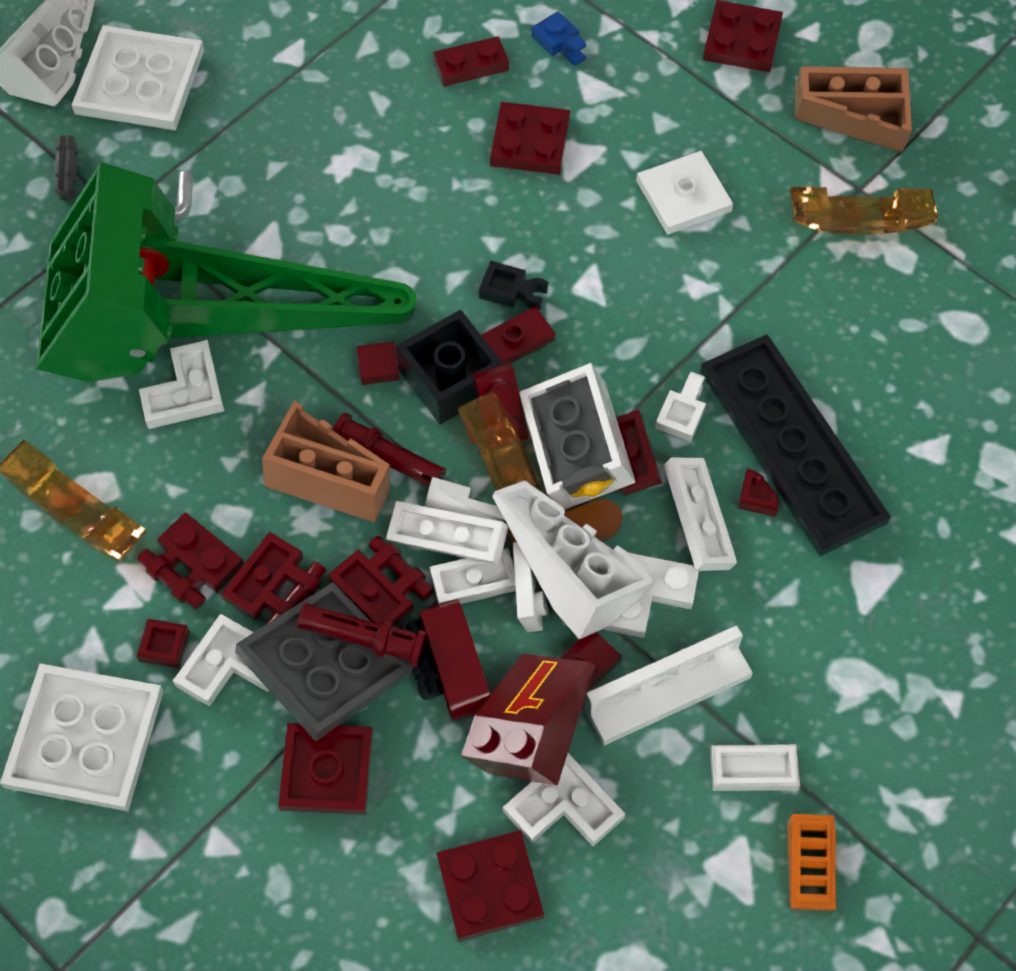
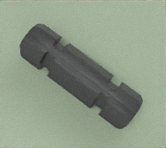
[54,135,77,200]

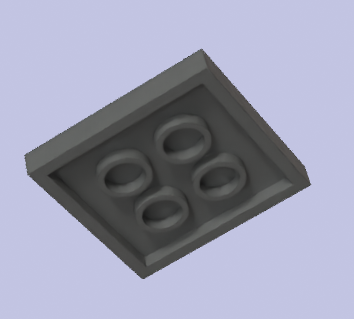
[235,582,413,741]

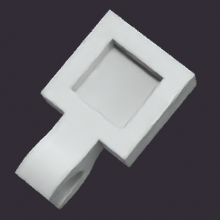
[655,372,706,442]

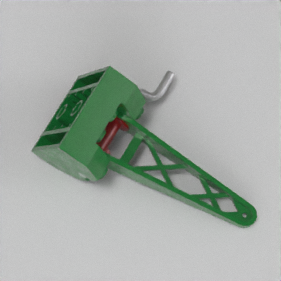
[36,162,417,382]

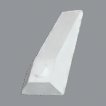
[0,0,95,106]
[492,481,655,639]

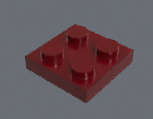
[703,0,783,73]
[490,102,570,175]
[278,723,373,815]
[436,830,544,942]

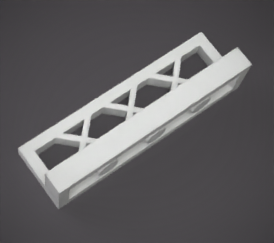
[584,625,753,746]

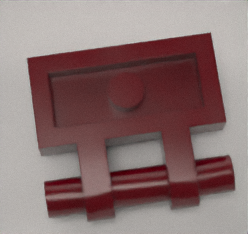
[137,512,244,610]
[221,531,326,625]
[328,536,434,626]

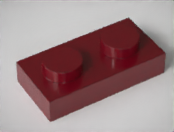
[433,36,509,87]
[473,363,529,450]
[616,409,662,496]

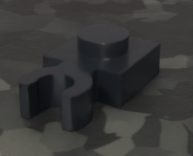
[479,261,549,310]

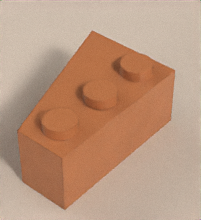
[794,66,912,152]
[262,400,390,523]

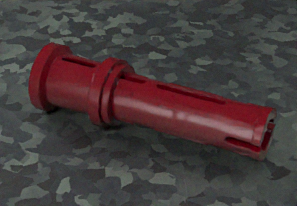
[332,413,447,487]
[297,602,427,667]

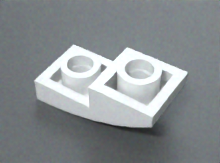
[424,477,505,522]

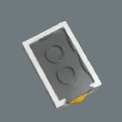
[519,363,636,510]

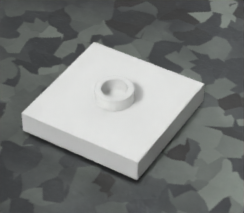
[636,151,733,235]

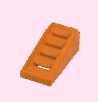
[787,814,836,911]

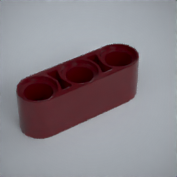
[419,600,490,722]

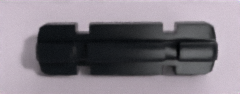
[400,620,442,700]

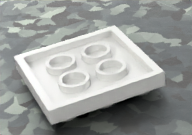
[71,25,204,130]
[0,663,164,811]

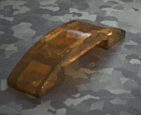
[789,187,938,235]
[458,392,542,543]
[0,439,146,562]

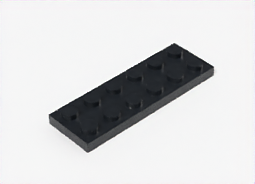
[700,334,891,556]

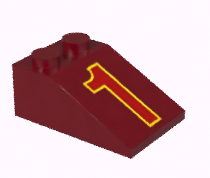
[461,654,595,786]

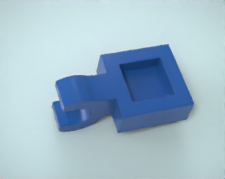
[531,11,586,66]

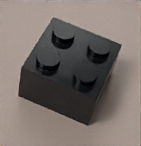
[396,309,504,425]

